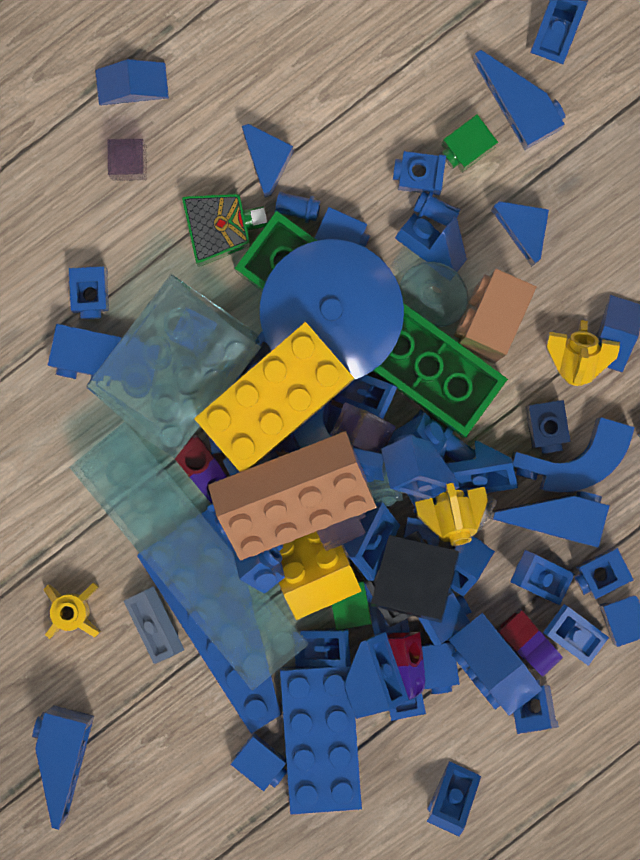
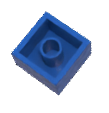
[449,613,543,716]

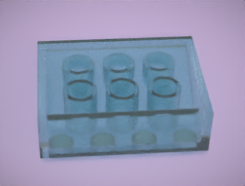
[86,274,261,458]

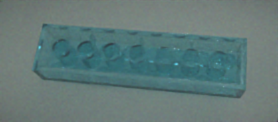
[69,422,309,691]

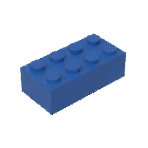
[280,665,362,815]

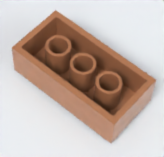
[454,269,537,363]
[208,431,377,561]

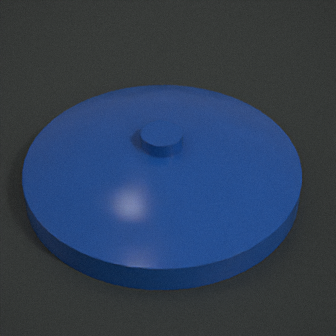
[260,239,404,380]

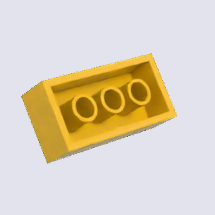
[194,322,355,472]

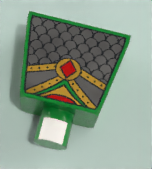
[182,194,267,267]

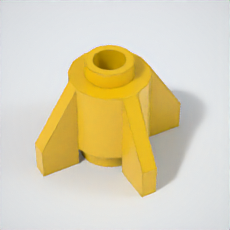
[547,320,620,386]
[415,483,488,546]
[43,582,101,639]

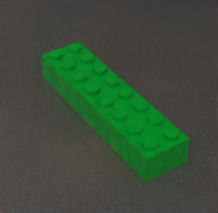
[234,211,508,438]

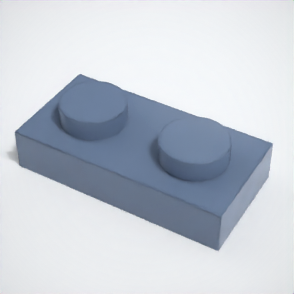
[124,586,184,664]

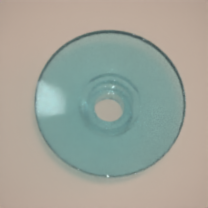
[399,262,468,327]

